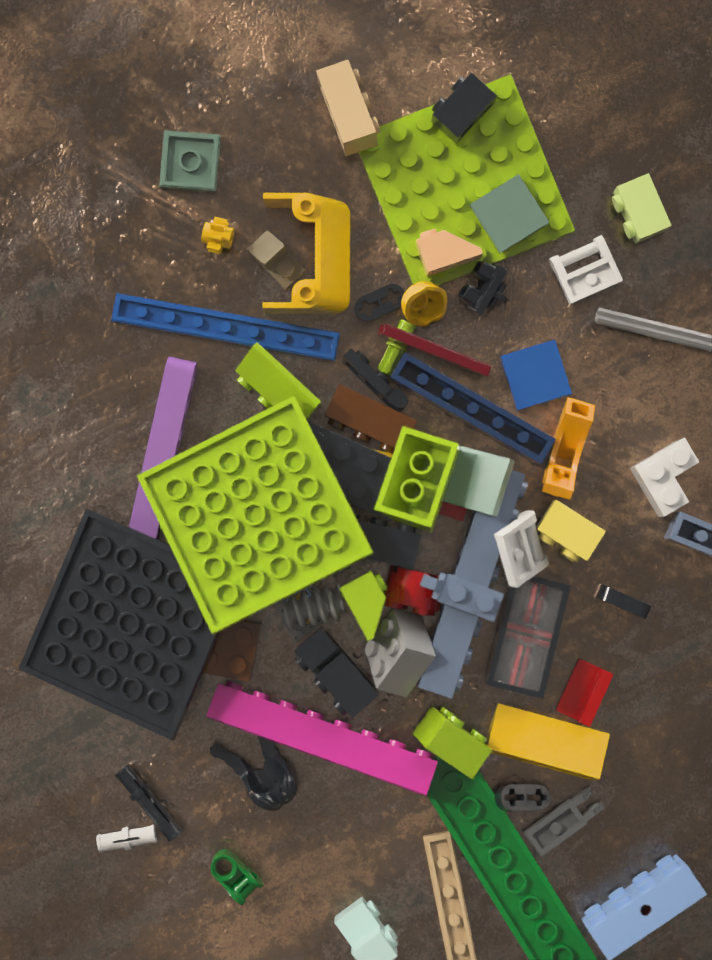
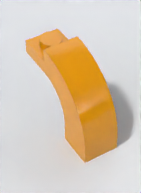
[542,397,595,500]

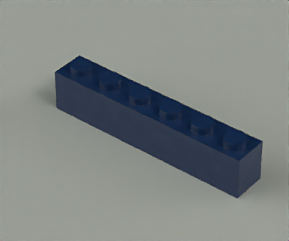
[390,352,556,466]

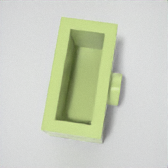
[612,173,672,244]

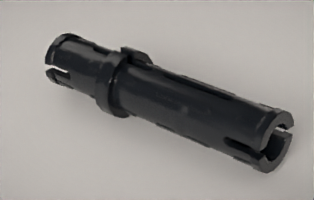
[114,764,183,842]

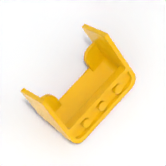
[263,193,350,315]

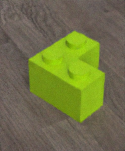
[412,705,492,779]

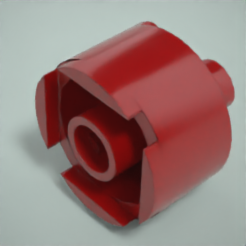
[384,565,441,616]

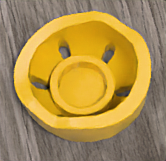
[401,281,448,326]

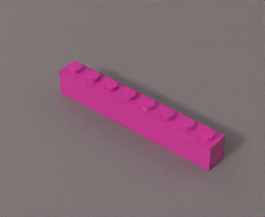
[206,681,438,796]

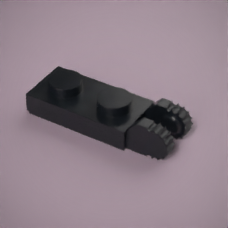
[342,348,409,412]

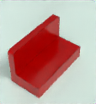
[556,659,614,727]

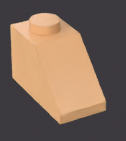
[416,229,483,277]

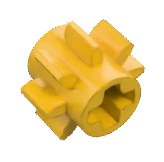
[201,217,234,254]

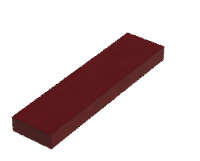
[377,324,491,376]

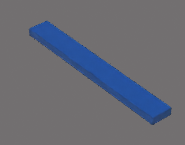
[111,293,340,362]

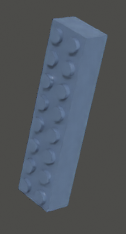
[417,470,528,698]

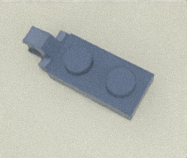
[420,573,504,622]

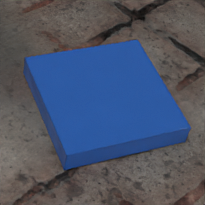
[500,339,572,411]

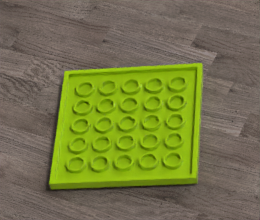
[359,74,575,286]
[137,396,374,634]

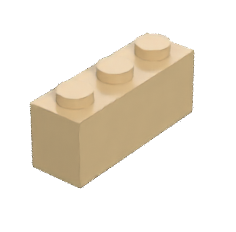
[316,60,381,156]

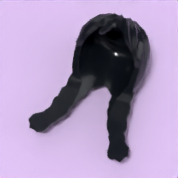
[209,736,297,811]

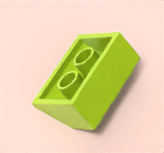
[235,342,322,422]
[374,426,459,533]
[340,570,387,641]

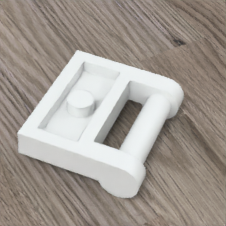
[549,235,623,305]
[494,510,549,588]

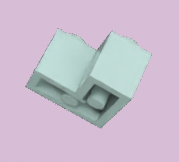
[334,896,399,960]

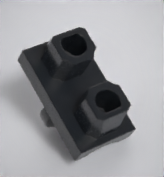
[458,261,509,315]

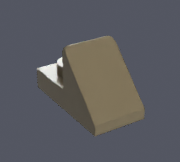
[247,230,306,291]

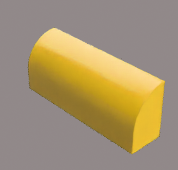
[485,703,610,782]

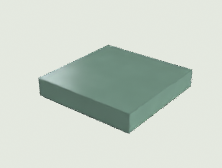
[159,130,221,193]
[470,174,549,254]
[443,446,515,517]

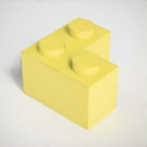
[536,500,606,563]

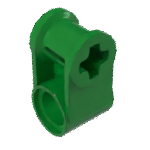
[211,849,264,906]

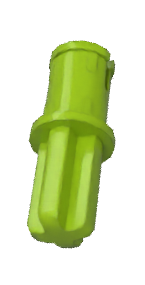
[378,319,417,376]

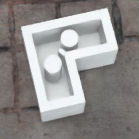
[630,438,699,517]

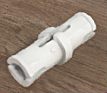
[97,825,157,853]

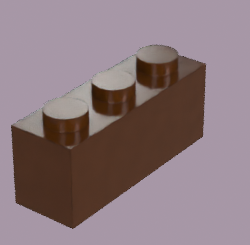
[325,384,417,455]

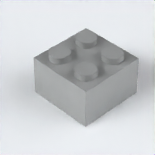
[365,608,436,697]

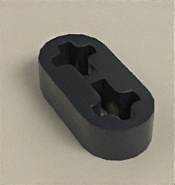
[354,284,405,323]
[596,584,652,619]
[495,784,551,812]

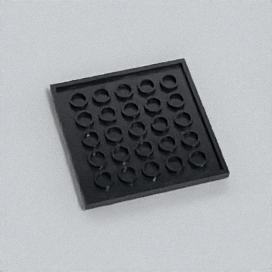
[19,509,220,740]

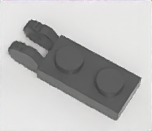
[523,787,604,857]

